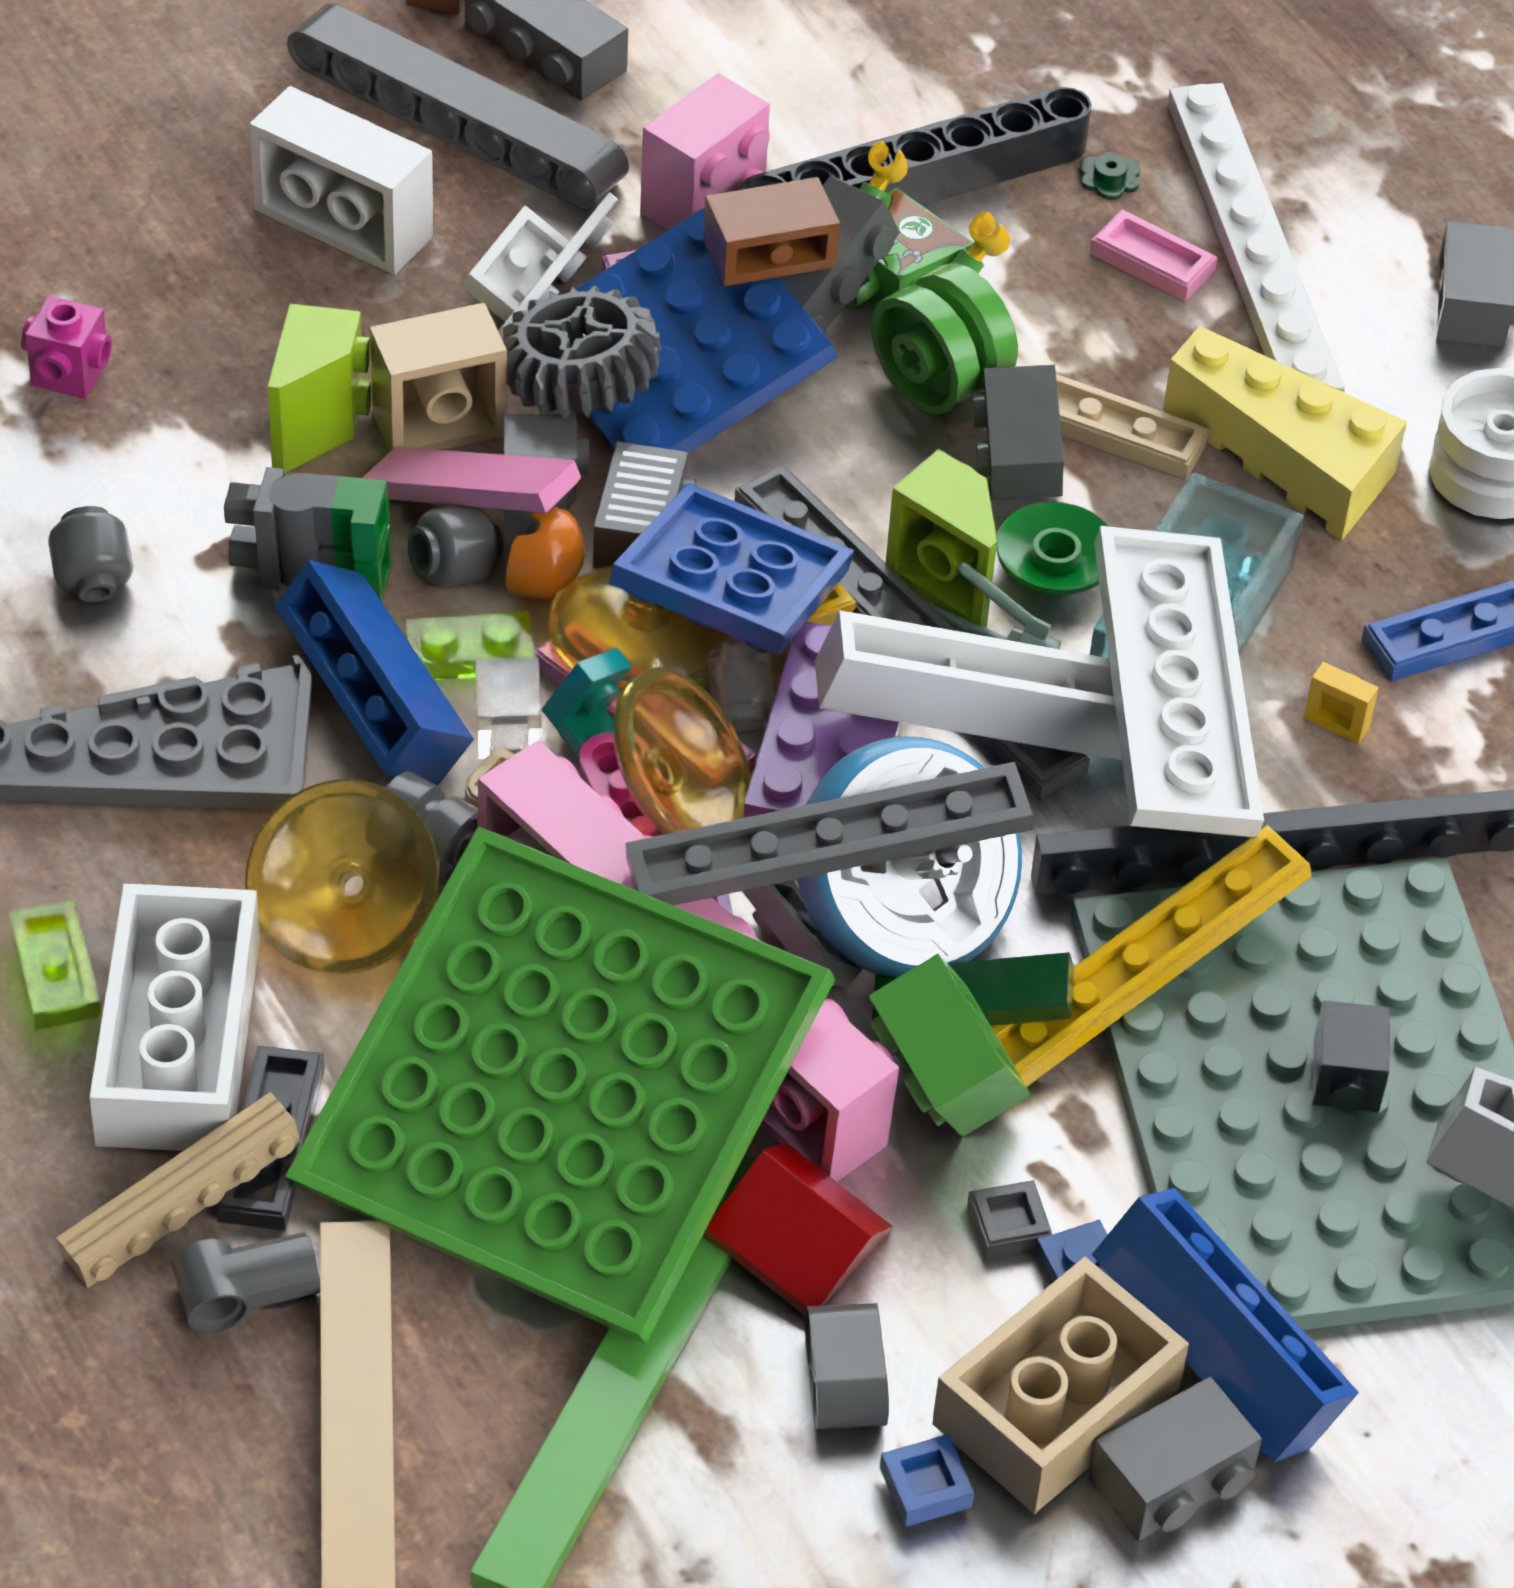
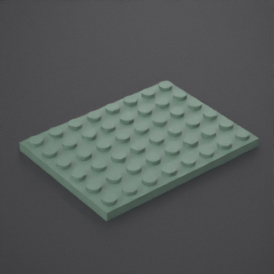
[1071,857,1514,1330]

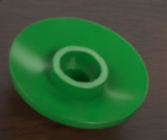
[996,502,1109,595]

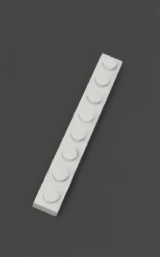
[1167,83,1345,392]

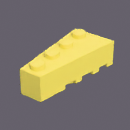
[1163,326,1407,542]

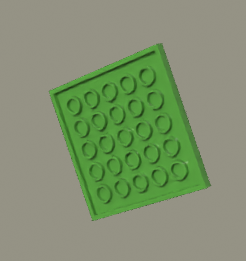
[285,826,835,1344]

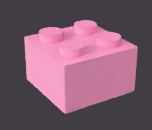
[640,73,770,230]

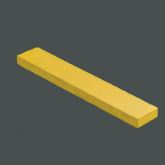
[992,825,1312,1086]

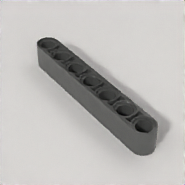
[287,3,629,209]

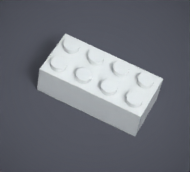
[89,883,260,1151]

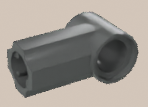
[172,1232,321,1333]

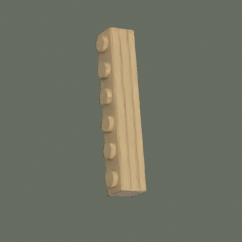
[56,1092,301,1288]

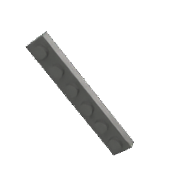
[625,762,1033,905]

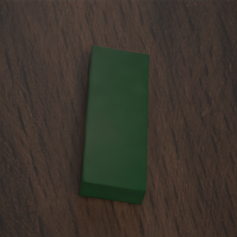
[872,952,1074,1026]

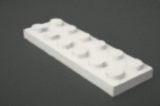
[1094,526,1264,837]

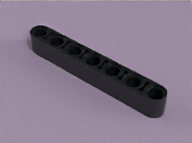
[740,87,1092,205]

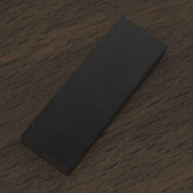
[217,1046,325,1231]

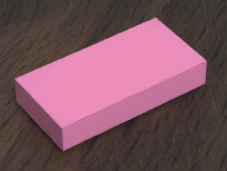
[1090,209,1218,302]

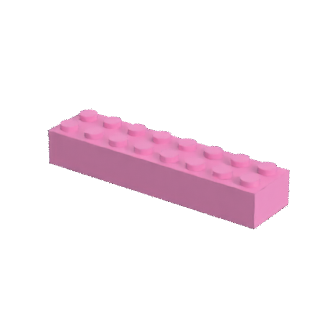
[477,740,899,1182]

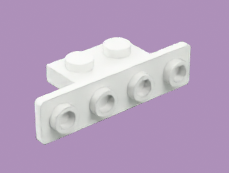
[460,192,618,339]

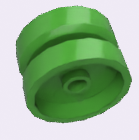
[870,262,1019,415]

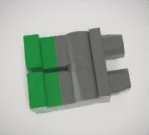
[223,467,393,602]

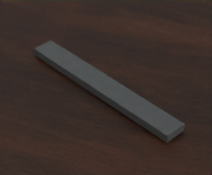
[735,464,1090,801]

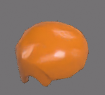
[505,507,585,600]

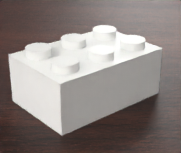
[249,86,433,275]

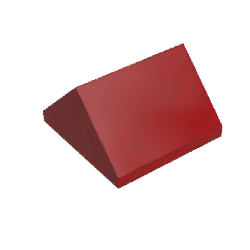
[703,1142,893,1315]

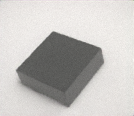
[967,1180,1053,1260]

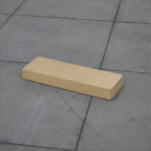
[1056,374,1210,480]

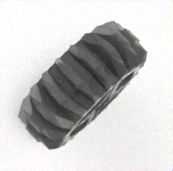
[502,285,661,419]

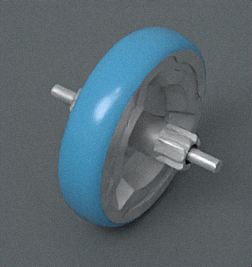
[797,736,1022,977]

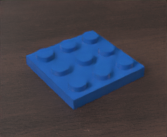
[609,482,854,655]

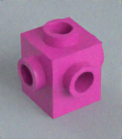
[21,295,112,399]

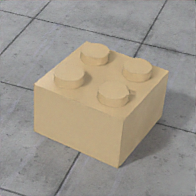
[370,302,507,453]

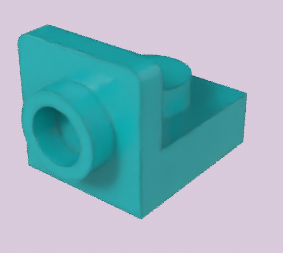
[541,647,632,755]

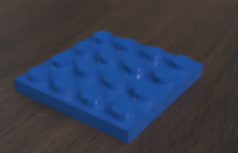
[576,207,838,453]

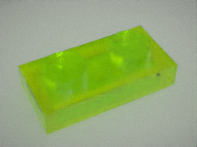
[406,611,535,680]
[9,900,102,1030]

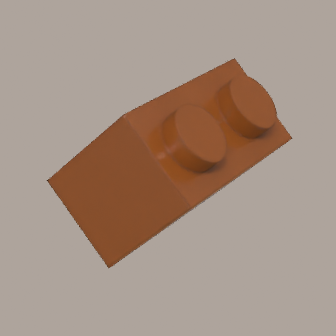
[703,177,840,286]

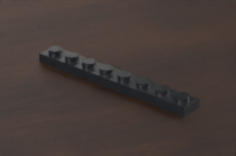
[1031,789,1514,895]

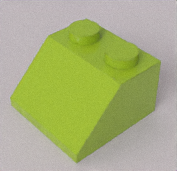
[268,304,372,473]
[885,449,997,627]

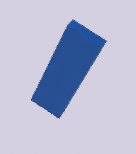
[1361,580,1514,682]

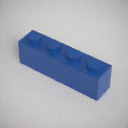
[275,560,474,785]
[1091,1188,1359,1462]

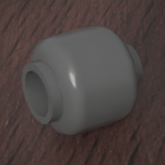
[408,505,503,588]
[48,506,134,602]

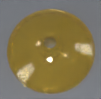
[548,566,733,697]
[613,668,751,835]
[245,779,439,975]

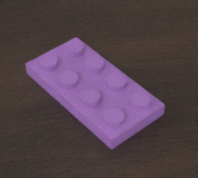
[743,622,902,818]

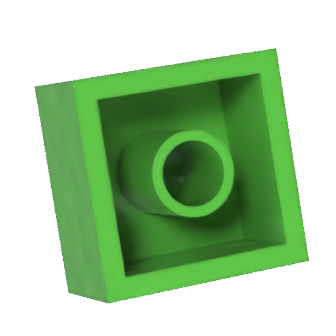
[869,953,1031,1137]

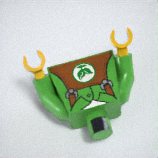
[844,141,1010,309]

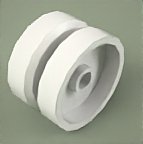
[1428,368,1514,519]

